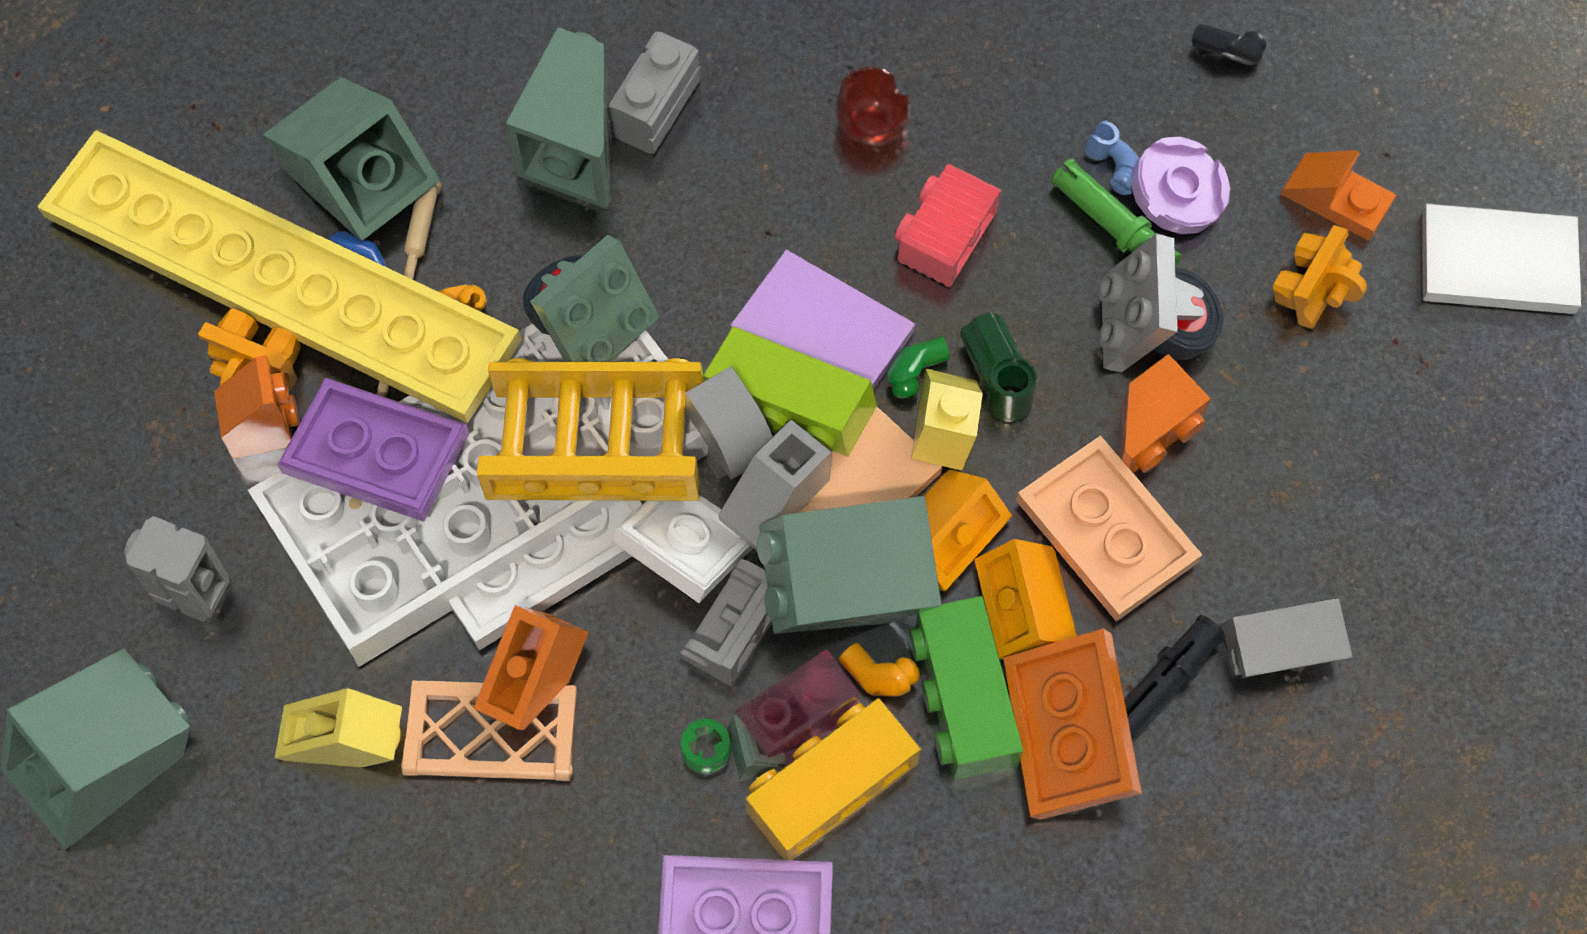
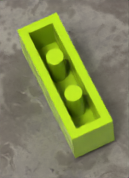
[703,326,877,457]

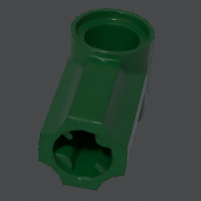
[960,312,1037,422]

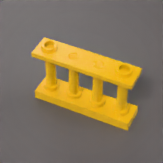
[477,358,704,501]

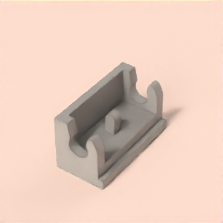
[680,559,772,687]
[1221,598,1352,678]

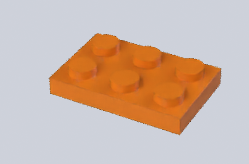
[1003,629,1142,820]

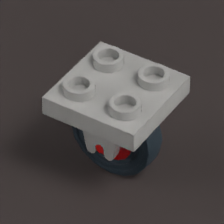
[1098,234,1223,372]

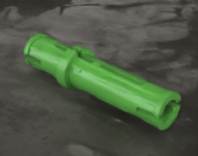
[1051,159,1182,268]

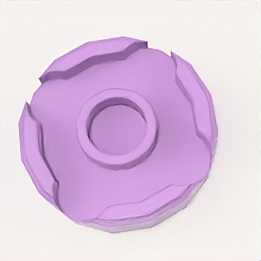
[1131,137,1230,234]

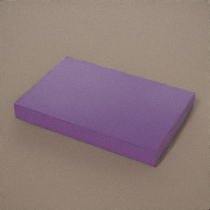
[277,378,470,522]

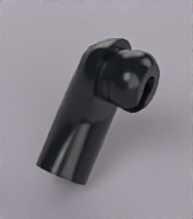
[1192,24,1267,66]

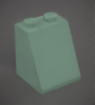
[506,27,611,209]
[262,77,441,241]
[757,496,942,634]
[0,648,190,850]

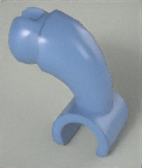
[1085,121,1139,195]

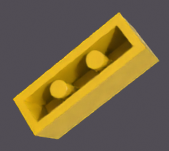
[746,698,921,860]

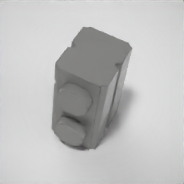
[607,31,700,154]
[124,516,230,622]

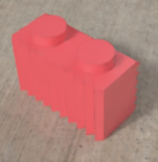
[895,164,1002,287]

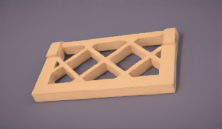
[401,680,577,781]

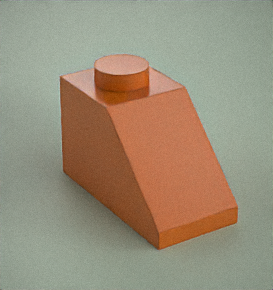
[473,605,589,730]

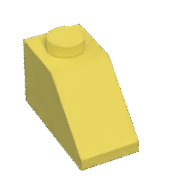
[911,369,982,471]
[274,688,402,768]

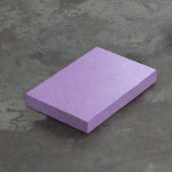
[730,249,915,390]
[658,855,833,934]

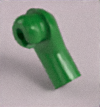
[887,336,950,398]

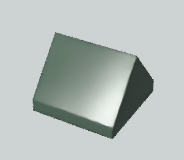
[727,713,787,781]

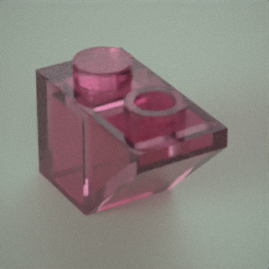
[736,649,860,758]

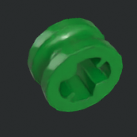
[681,718,731,774]

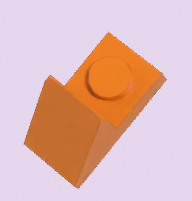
[1281,150,1396,241]

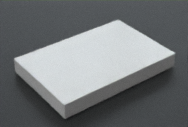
[1422,204,1581,314]

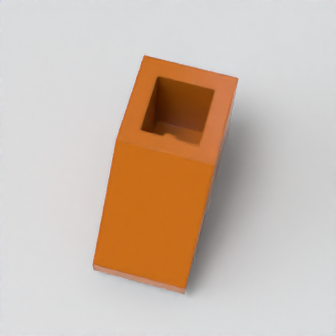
[1119,354,1211,473]
[214,355,300,459]

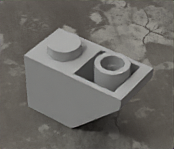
[718,420,831,551]

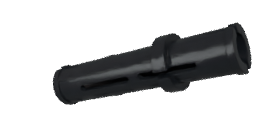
[1124,615,1226,739]

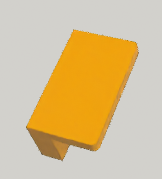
[923,470,1012,591]
[974,539,1077,660]

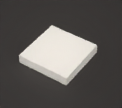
[611,495,753,603]

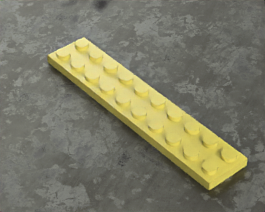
[38,130,522,423]

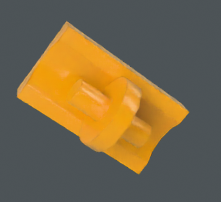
[1273,225,1367,329]
[198,308,301,392]

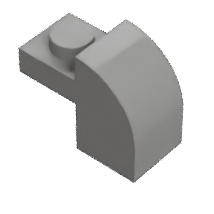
[685,366,773,480]

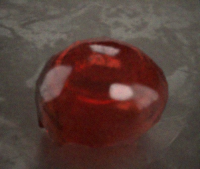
[835,66,910,147]

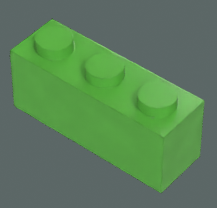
[909,596,1023,780]

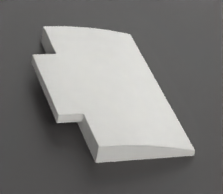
[248,324,708,667]

